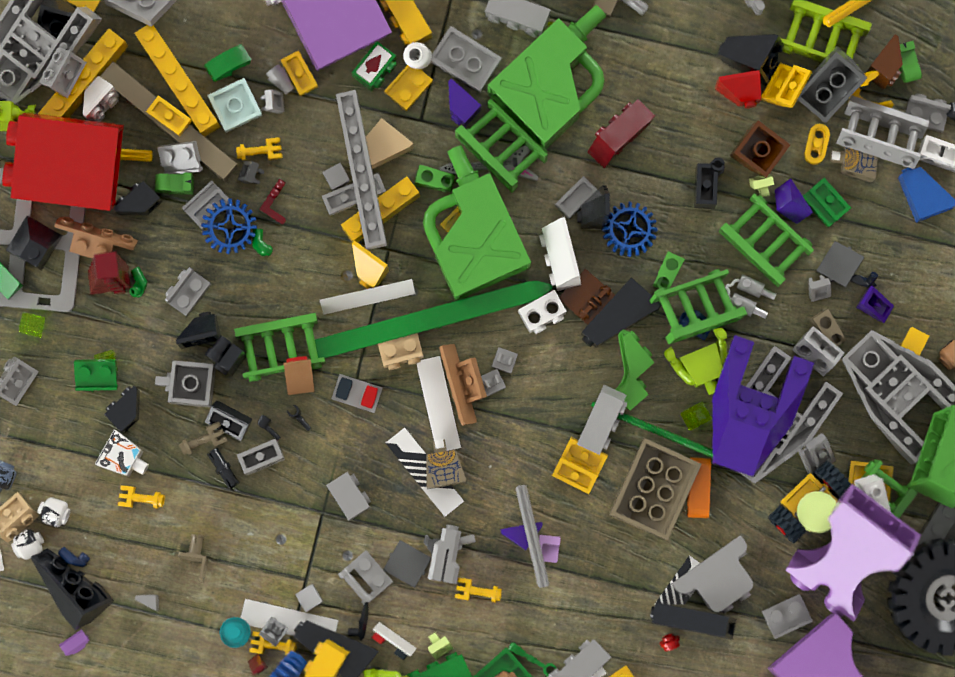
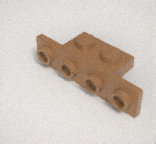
[54,217,138,258]
[439,344,487,426]

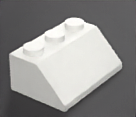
[539,217,581,291]

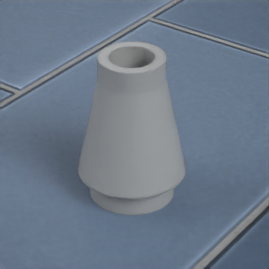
[267,64,295,95]

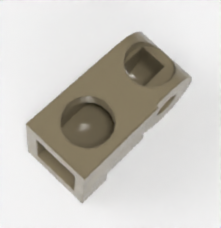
[809,309,846,347]

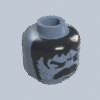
[0,461,17,492]

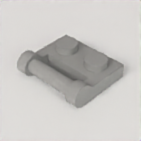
[338,550,393,605]

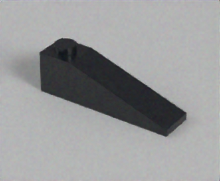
[577,185,610,229]
[31,548,114,630]

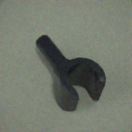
[287,405,311,431]
[258,415,281,441]

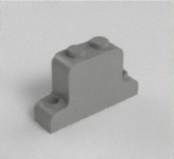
[671,535,753,614]

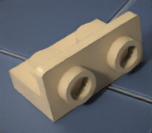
[378,333,424,370]
[0,492,39,543]

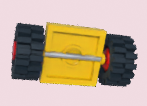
[768,461,851,544]

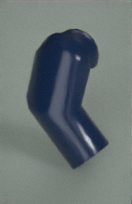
[58,547,90,567]

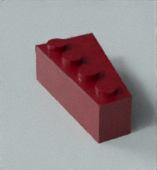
[88,252,131,295]

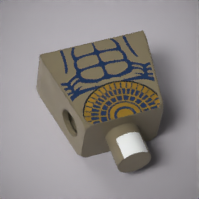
[830,146,878,182]
[426,439,466,490]

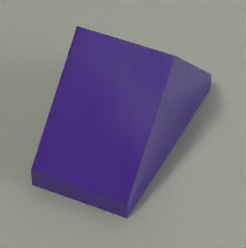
[774,179,813,224]
[856,286,894,323]
[501,522,543,551]

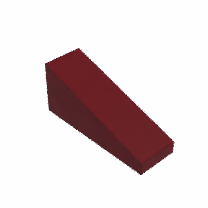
[248,654,268,675]

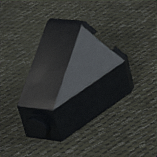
[718,34,784,86]

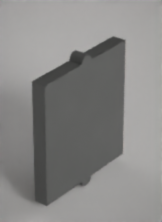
[816,241,864,288]
[383,540,431,588]

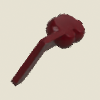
[259,178,286,224]

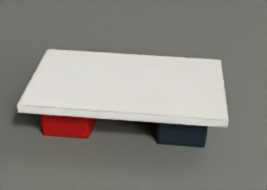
[372,622,417,660]

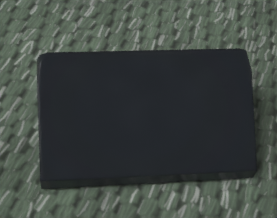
[205,401,252,441]

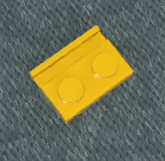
[384,65,433,112]

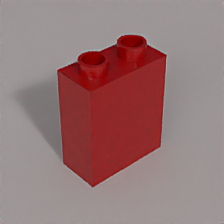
[2,112,124,211]

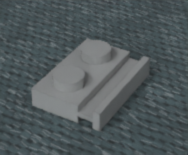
[157,141,203,174]
[182,181,228,230]
[798,433,836,476]
[761,594,813,639]

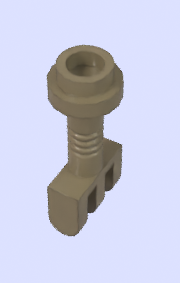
[179,421,227,455]

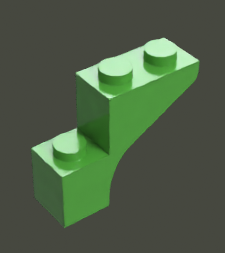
[615,329,654,411]

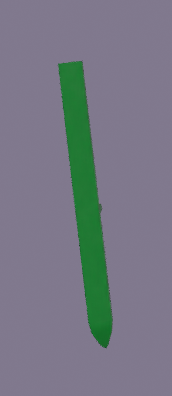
[315,281,553,358]

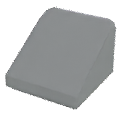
[295,584,323,613]
[135,594,159,611]

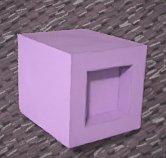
[539,535,561,563]

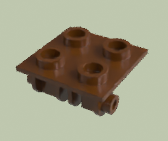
[559,268,615,325]

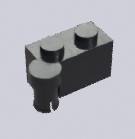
[694,158,725,209]
[205,335,246,376]

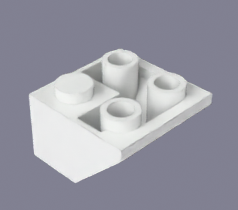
[83,76,119,122]

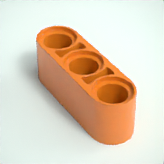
[687,457,711,518]

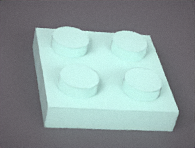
[208,78,262,133]

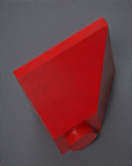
[715,70,761,108]

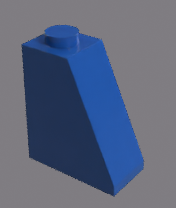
[898,167,955,223]

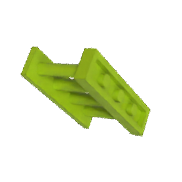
[780,0,872,62]

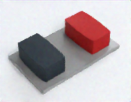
[331,374,383,413]

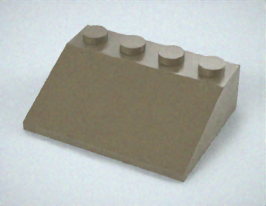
[609,438,701,540]

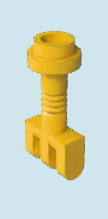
[236,138,283,161]
[118,485,165,509]
[455,578,502,603]
[249,631,297,655]

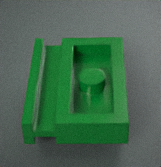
[803,177,851,228]
[74,359,118,391]

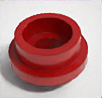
[660,633,680,651]

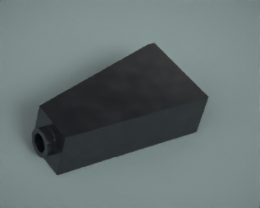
[581,277,662,348]
[650,602,737,640]
[293,620,379,677]

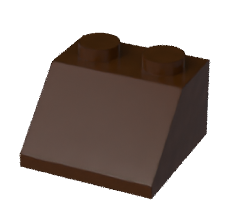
[867,34,903,90]
[729,120,790,178]

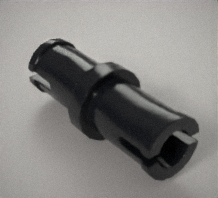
[207,448,240,490]

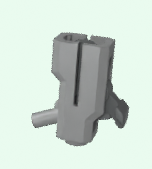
[424,525,476,584]

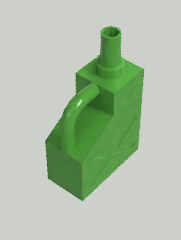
[488,5,606,149]
[423,145,531,301]
[909,405,955,509]

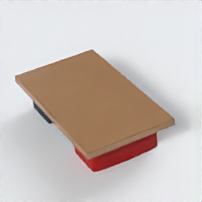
[284,356,314,395]

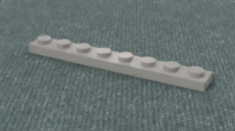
[336,90,387,250]

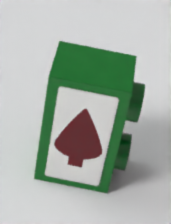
[352,41,397,91]

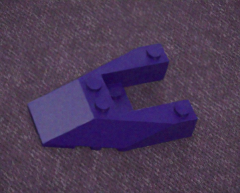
[712,335,814,477]

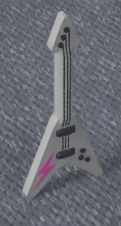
[440,145,538,181]

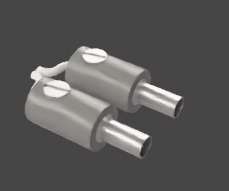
[725,274,776,319]

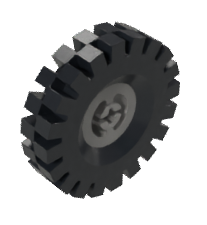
[887,538,955,656]

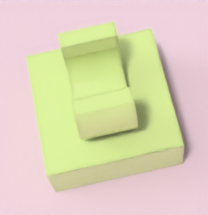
[749,174,774,197]
[427,633,453,660]

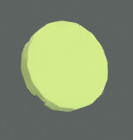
[797,491,836,533]

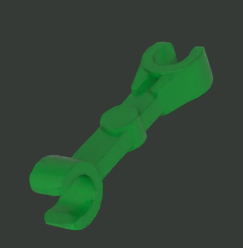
[508,642,557,677]

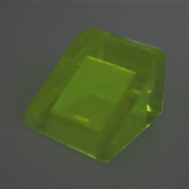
[19,312,45,337]
[681,401,712,431]

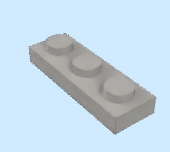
[322,173,386,216]

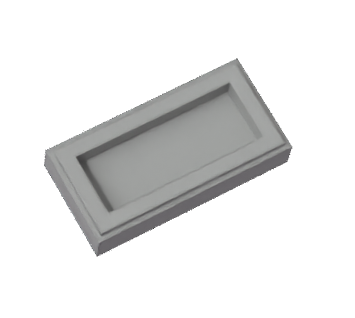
[555,176,598,219]

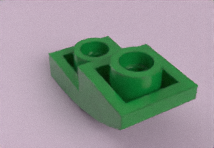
[204,44,252,82]

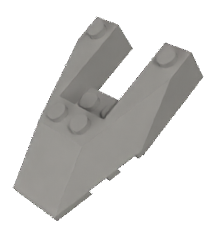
[0,0,102,105]
[842,330,955,465]
[737,346,843,483]

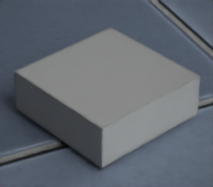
[323,163,350,191]

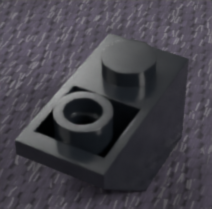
[113,181,163,216]
[104,386,140,434]

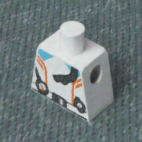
[95,429,149,477]

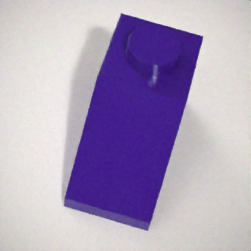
[448,79,481,127]

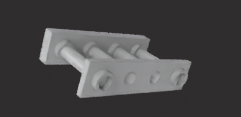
[836,95,929,169]

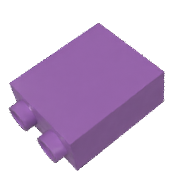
[281,0,392,71]

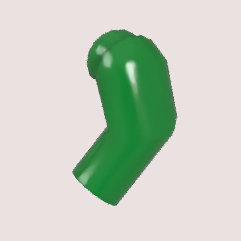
[252,229,273,256]
[129,267,147,298]

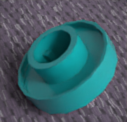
[220,617,251,648]

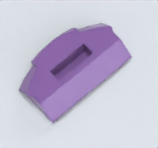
[59,629,89,656]

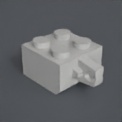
[155,361,216,408]

